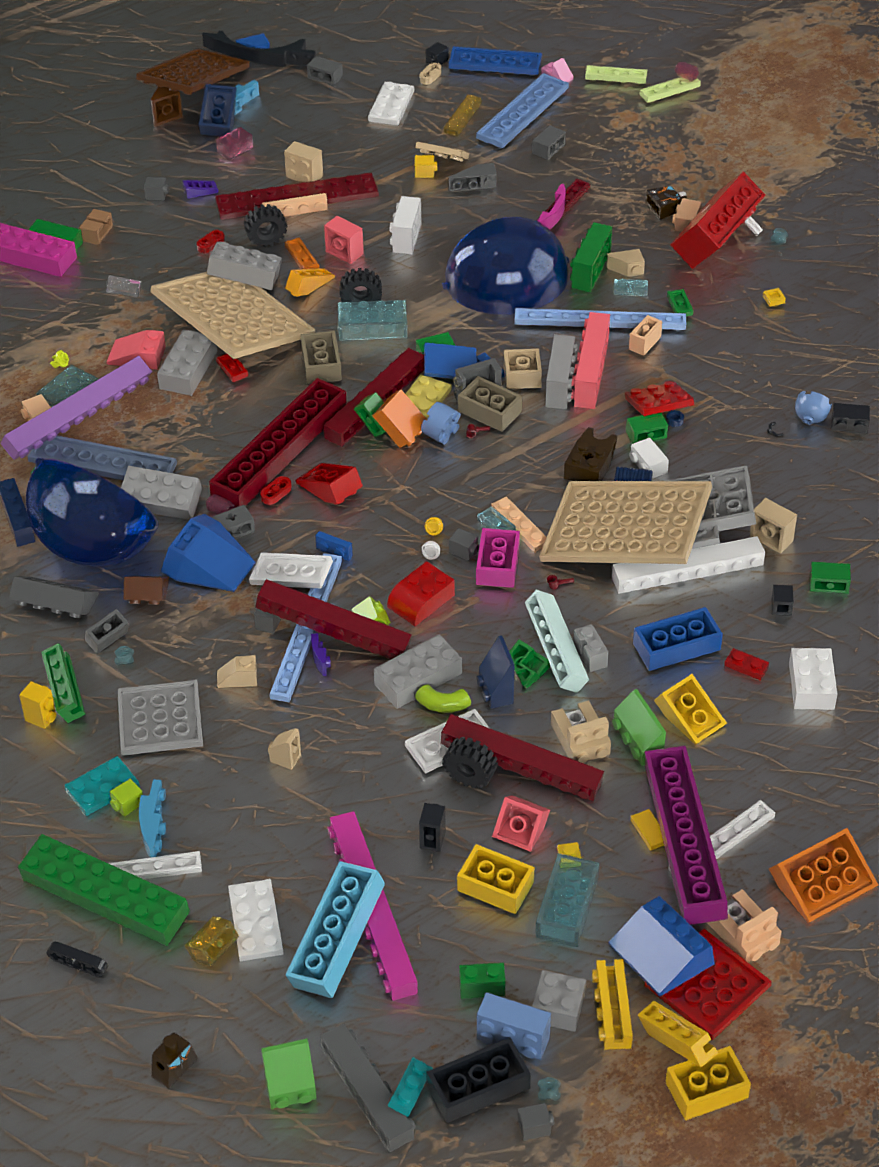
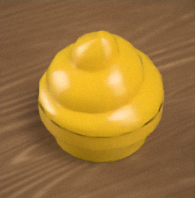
[425,517,443,535]

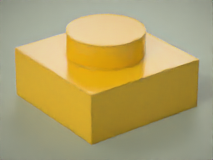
[763,288,786,307]
[557,842,582,867]

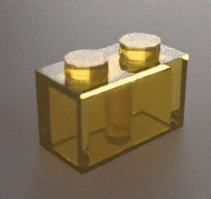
[185,916,239,966]

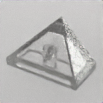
[106,275,141,298]

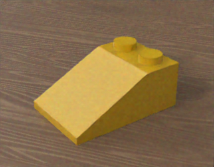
[654,674,727,745]

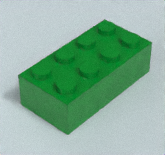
[570,222,613,292]

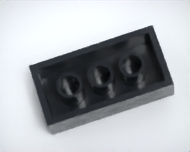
[427,1038,531,1124]

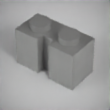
[573,624,608,673]

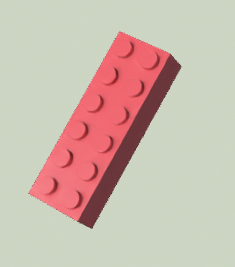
[571,312,610,409]

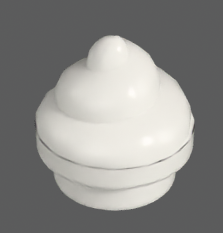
[421,541,441,560]

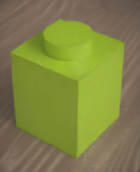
[110,779,143,816]

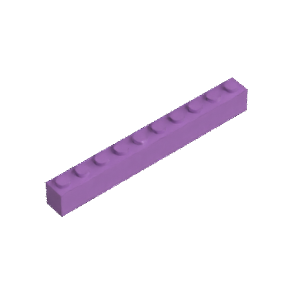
[0,356,152,460]

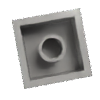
[532,970,586,1032]

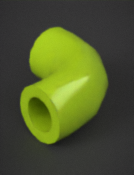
[415,685,471,713]

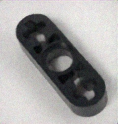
[46,941,108,977]

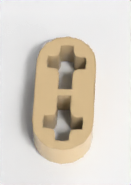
[420,63,441,85]

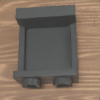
[454,358,502,401]

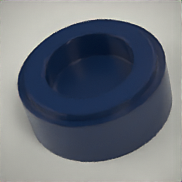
[666,410,684,427]

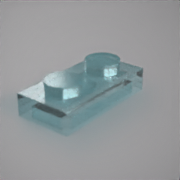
[614,279,648,296]
[477,506,516,531]

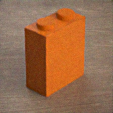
[372,389,427,448]

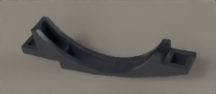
[202,31,316,67]

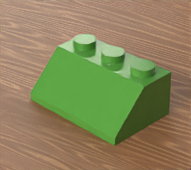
[612,689,666,766]

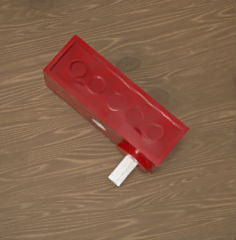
[670,171,765,269]

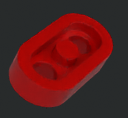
[197,230,225,253]
[261,476,292,505]

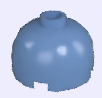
[795,391,832,425]

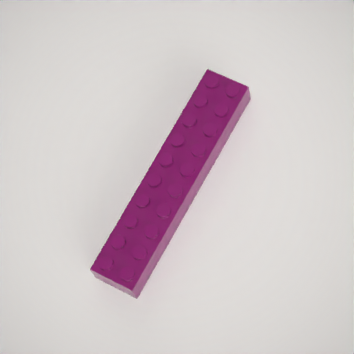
[645,746,728,925]

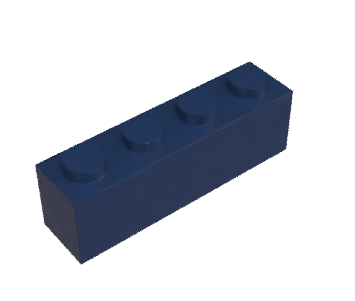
[0,478,35,547]

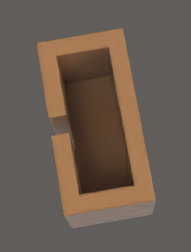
[79,209,113,245]

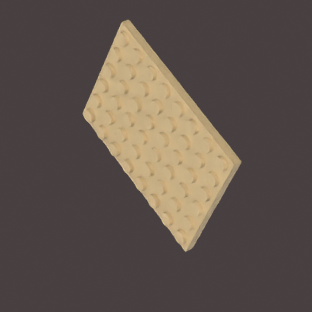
[150,272,315,359]
[539,481,712,564]

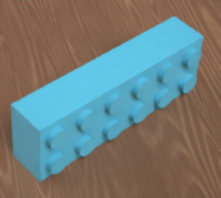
[285,861,385,998]

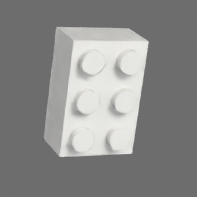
[390,196,421,254]
[789,648,837,710]

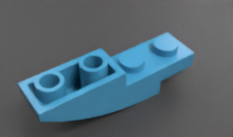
[235,80,259,115]
[139,779,166,858]

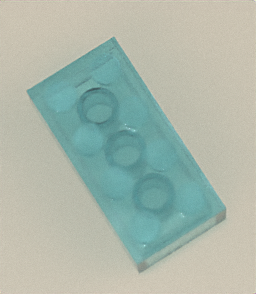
[338,300,408,340]
[535,853,600,947]

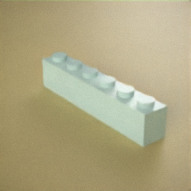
[525,590,589,693]

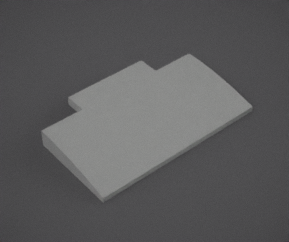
[668,465,756,549]

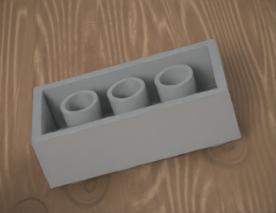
[207,242,282,290]
[157,329,217,396]
[545,335,578,409]
[118,466,202,520]
[374,634,462,709]

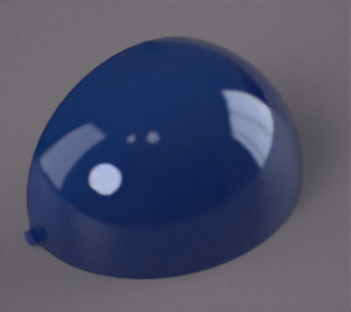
[442,217,569,314]
[26,458,159,567]

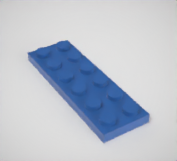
[449,46,542,75]

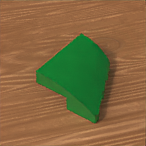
[509,639,551,688]

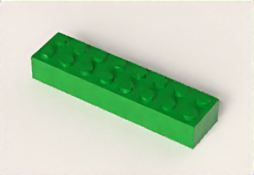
[18,834,190,946]

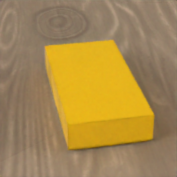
[630,809,664,851]

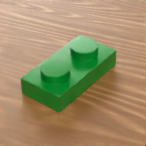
[667,289,693,316]

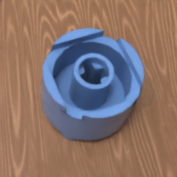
[421,402,461,445]

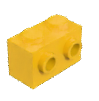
[19,681,57,729]

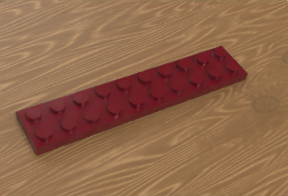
[215,173,379,220]

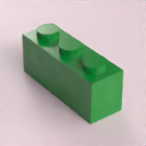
[28,219,83,251]

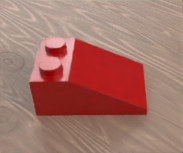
[295,463,363,505]

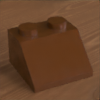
[150,87,183,127]
[124,576,169,605]

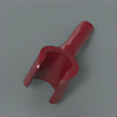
[466,424,490,438]
[547,575,574,590]

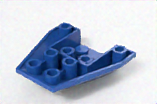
[161,514,256,592]

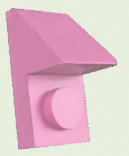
[541,58,573,82]

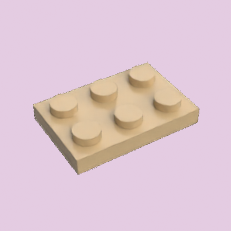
[415,141,469,162]

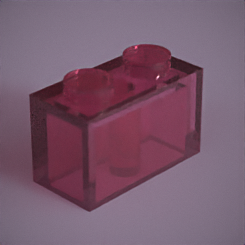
[216,127,254,161]

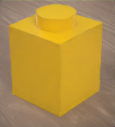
[415,155,437,178]

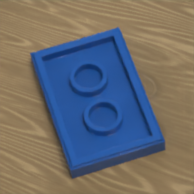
[424,343,477,379]

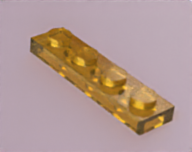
[443,95,482,136]

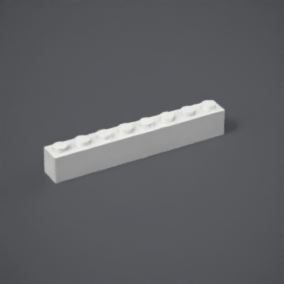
[612,536,765,594]

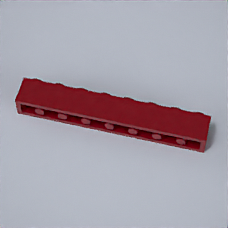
[324,348,424,447]
[255,579,412,660]
[440,714,604,802]

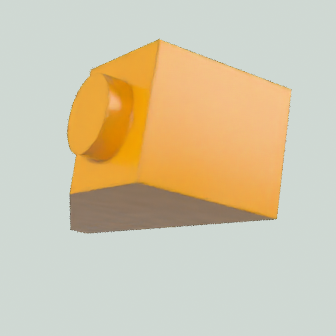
[285,268,335,297]

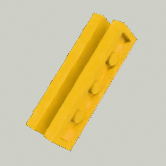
[592,959,633,1050]
[637,1001,718,1067]

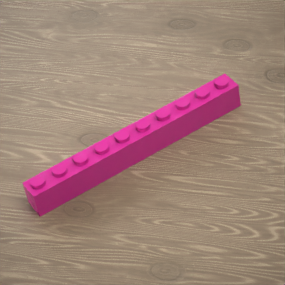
[327,811,418,1001]

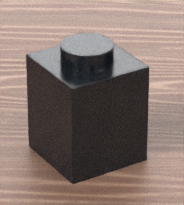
[426,42,449,65]
[772,585,794,616]

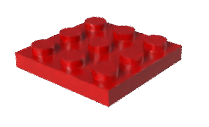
[625,381,694,416]

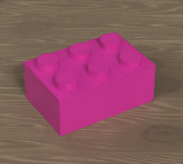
[476,528,520,588]

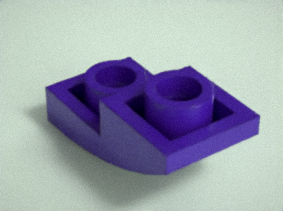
[311,633,331,676]

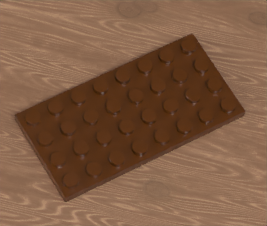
[136,48,250,94]

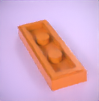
[285,237,319,269]

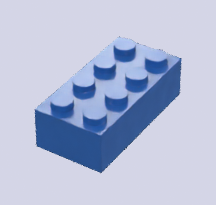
[633,607,723,671]

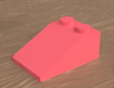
[107,330,166,370]

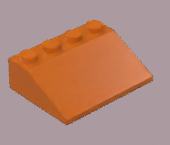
[769,828,878,923]

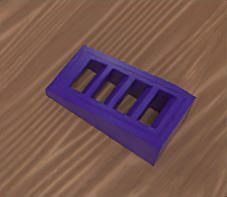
[183,180,218,199]

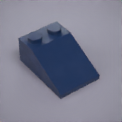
[199,84,237,137]
[476,635,515,709]

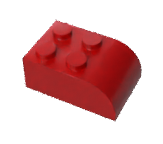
[387,561,455,627]

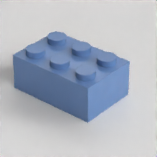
[477,992,551,1060]

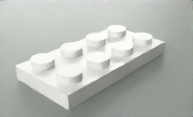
[368,82,414,126]
[249,553,333,589]
[405,709,489,773]
[228,879,284,962]

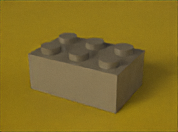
[300,331,342,384]
[458,376,522,432]

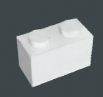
[629,438,669,479]

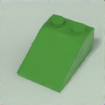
[261,1039,317,1109]

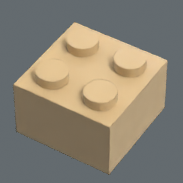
[284,141,323,182]
[504,348,542,389]
[749,498,797,553]

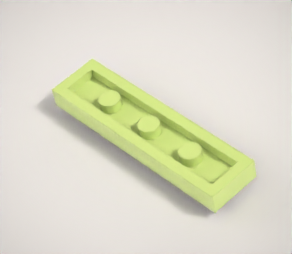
[585,65,647,84]
[640,74,701,103]

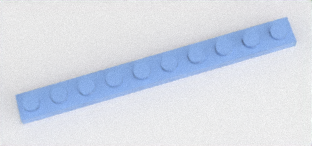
[515,308,686,330]
[270,553,342,702]

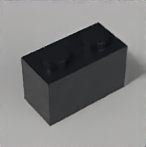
[831,403,870,433]
[419,803,446,852]

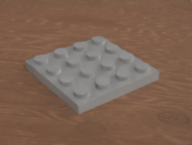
[117,680,203,755]

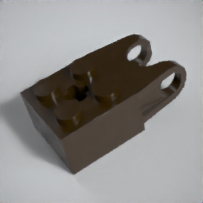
[564,427,617,481]

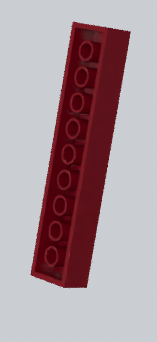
[209,378,347,508]

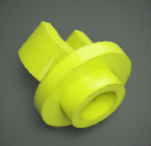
[50,350,69,368]

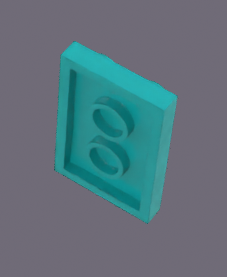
[64,756,140,816]

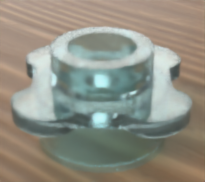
[770,228,789,243]
[114,646,134,665]
[538,1077,561,1101]

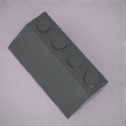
[9,576,99,618]

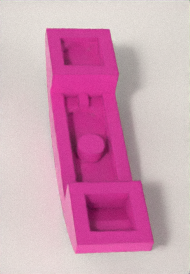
[537,184,566,234]

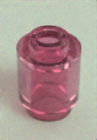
[675,62,699,81]
[206,494,234,515]

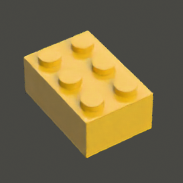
[457,844,535,914]
[665,1046,751,1121]

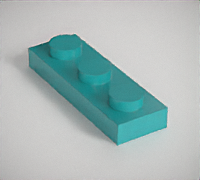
[388,1057,433,1117]

